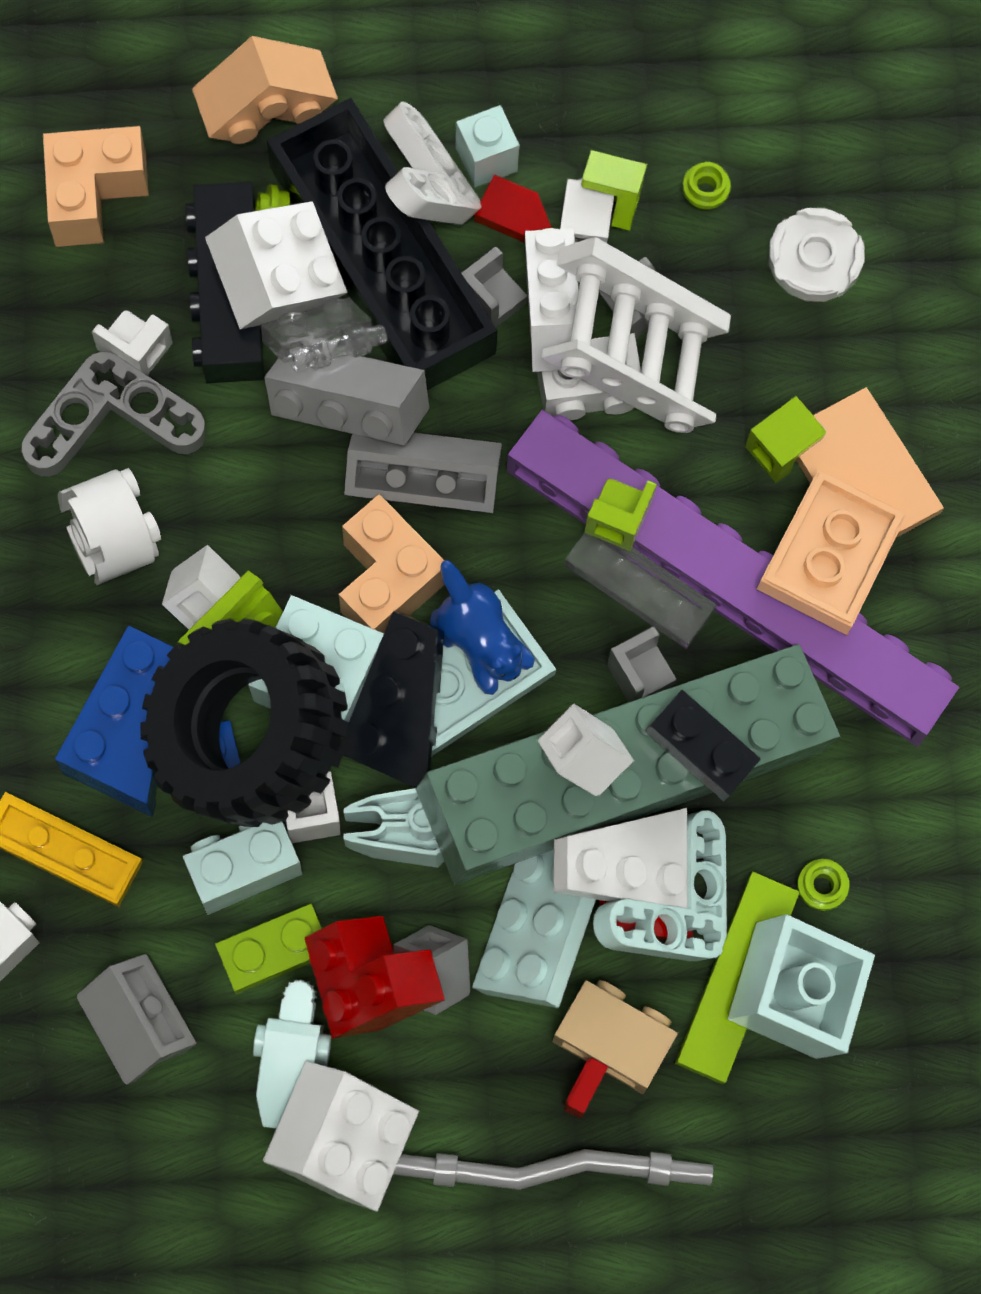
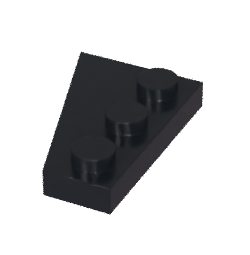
[338,611,444,788]

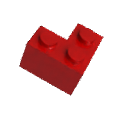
[304,916,445,1039]

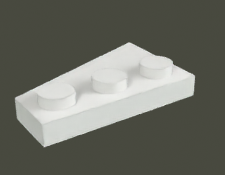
[554,808,688,908]

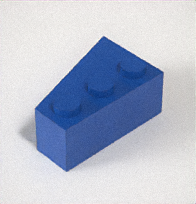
[55,625,174,817]

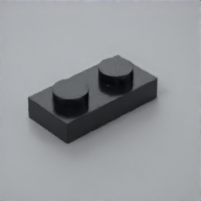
[645,689,761,801]

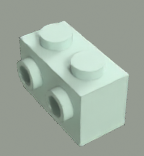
[183,822,303,915]

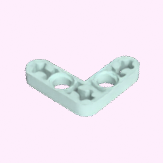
[593,810,727,962]

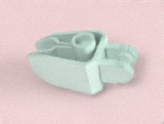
[344,788,444,868]
[253,980,332,1128]

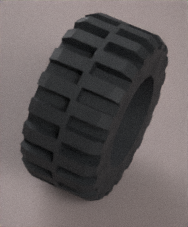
[140,619,349,827]

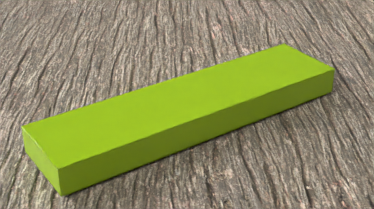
[675,871,800,1085]

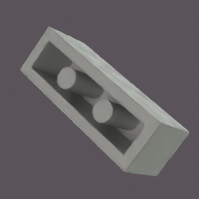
[264,341,429,446]
[344,432,502,513]

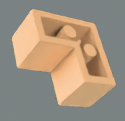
[192,36,338,144]
[43,126,149,247]
[339,494,445,633]

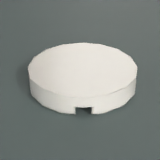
[768,208,864,302]

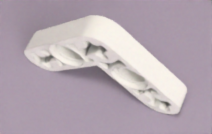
[383,102,481,225]

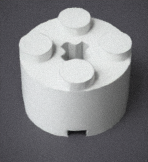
[58,468,161,585]

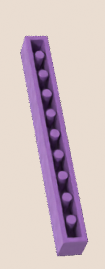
[506,409,959,748]

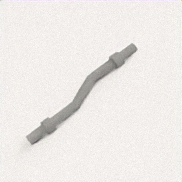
[393,1149,713,1190]

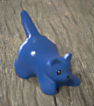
[430,560,535,695]

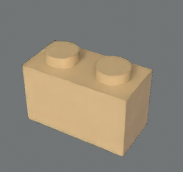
[552,980,678,1094]

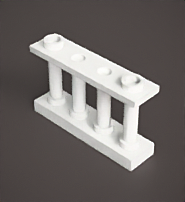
[541,237,731,433]

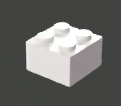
[205,201,347,329]
[263,1061,419,1211]

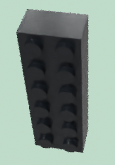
[267,97,498,390]

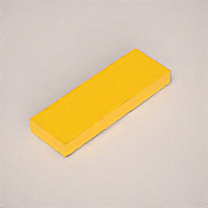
[0,792,143,907]

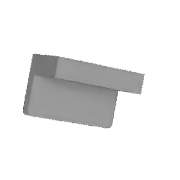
[77,954,197,1084]

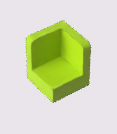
[581,150,647,231]
[745,396,826,483]
[584,479,657,552]

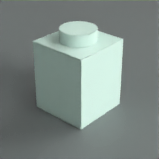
[456,105,520,188]

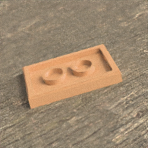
[796,387,944,538]
[756,469,907,635]

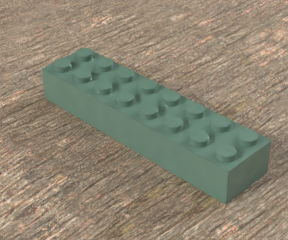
[416,644,840,885]

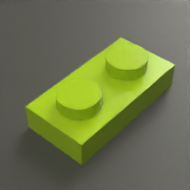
[215,903,322,994]

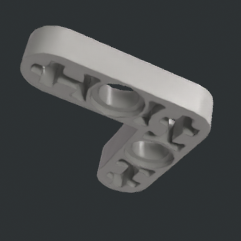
[21,352,207,477]

